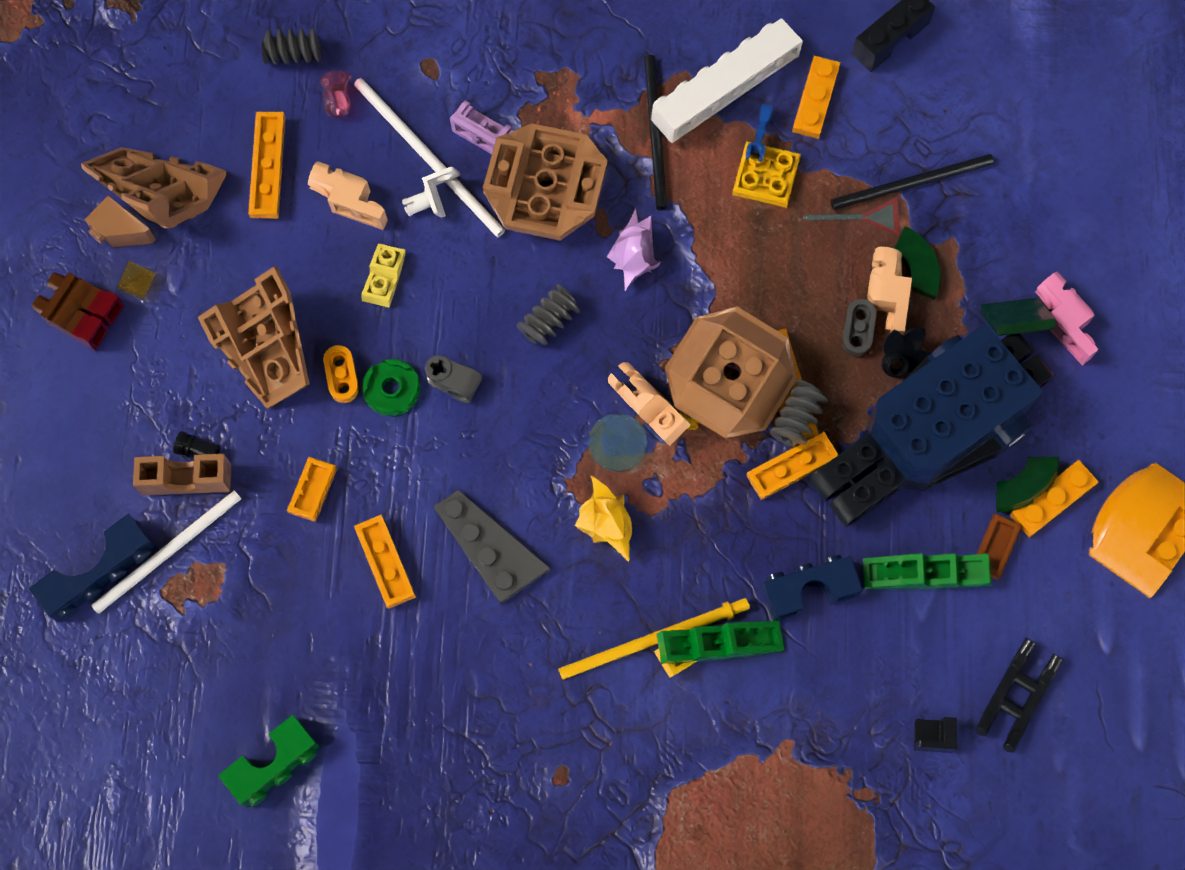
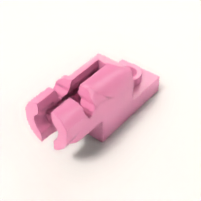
[1035,271,1098,366]

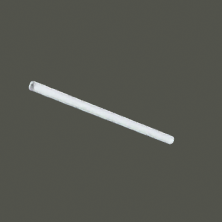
[354,78,505,238]

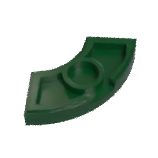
[894,226,940,300]
[996,456,1060,512]

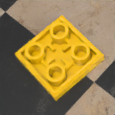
[732,141,801,208]

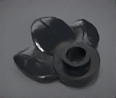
[881,328,931,378]

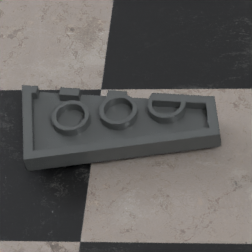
[433,490,550,604]

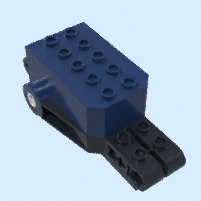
[808,323,1055,527]

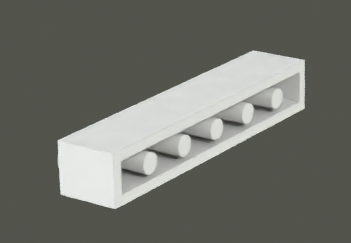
[651,18,803,143]

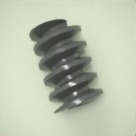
[262,27,322,64]
[516,284,580,346]
[770,380,829,447]

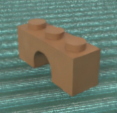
[133,454,231,495]

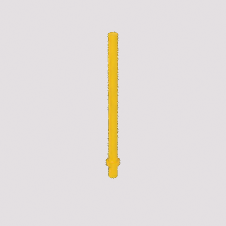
[558,598,750,680]

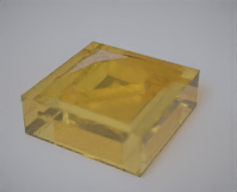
[116,261,156,300]

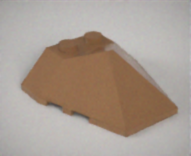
[81,147,226,228]
[198,266,310,409]

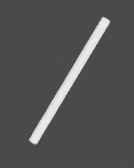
[91,490,241,614]

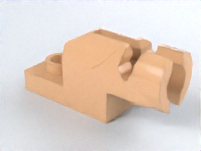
[308,161,388,230]
[867,247,912,335]
[608,362,691,446]

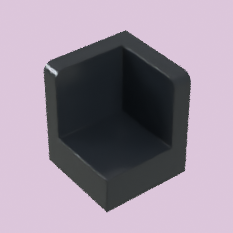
[914,717,957,753]

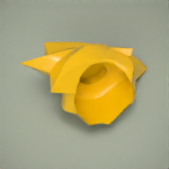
[574,476,632,562]

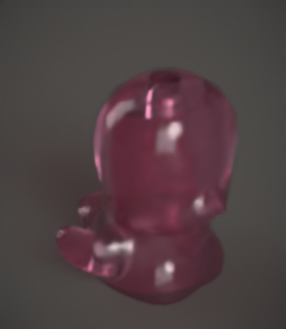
[319,70,355,119]

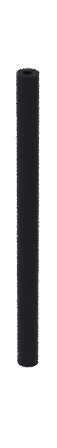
[644,55,667,210]
[830,154,994,210]

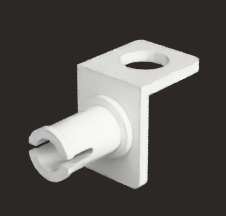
[402,167,460,218]

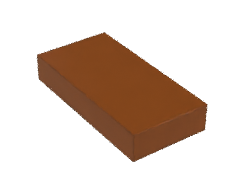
[976,513,1022,581]

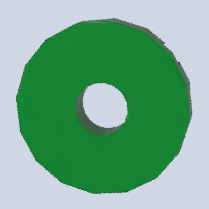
[362,359,421,417]

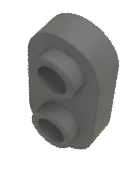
[842,299,876,357]

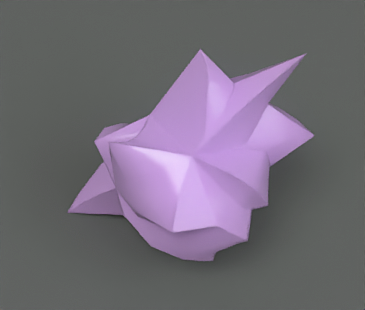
[607,208,661,291]

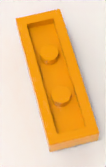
[792,56,841,139]
[746,432,838,500]
[1009,460,1098,538]
[354,514,416,609]

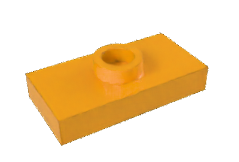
[287,457,338,522]

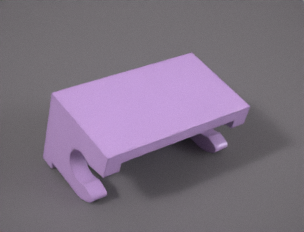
[450,100,513,154]

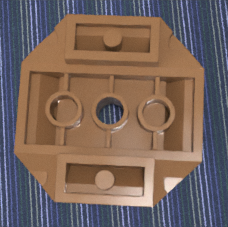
[483,123,608,241]
[665,306,797,439]

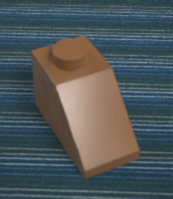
[84,196,156,248]

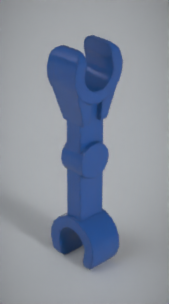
[746,103,773,162]

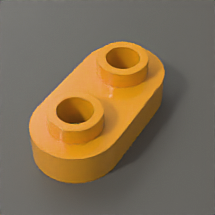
[323,345,359,403]

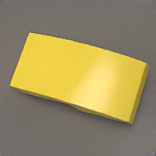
[361,243,406,308]

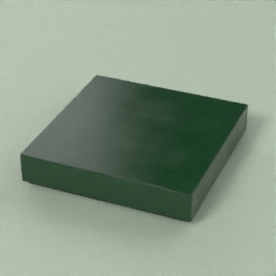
[981,298,1056,336]

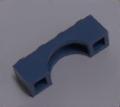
[28,514,156,622]

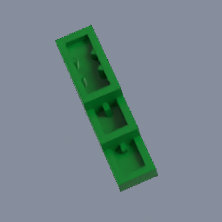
[863,553,992,589]
[657,621,784,664]

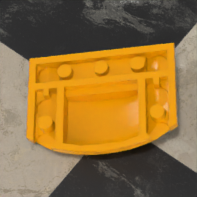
[1089,463,1185,598]

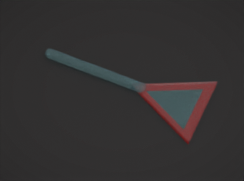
[803,197,900,236]

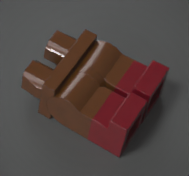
[32,272,125,351]

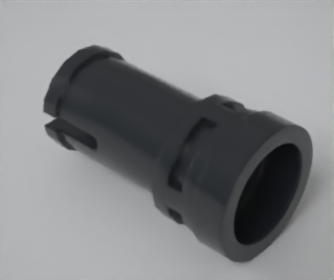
[173,431,221,457]

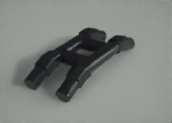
[975,637,1064,753]

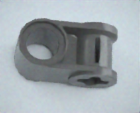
[425,355,483,404]

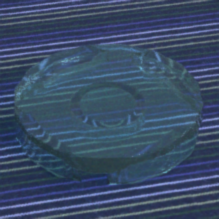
[588,414,647,472]

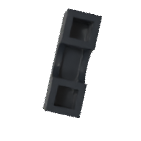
[852,0,935,72]

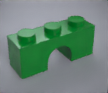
[218,714,320,808]

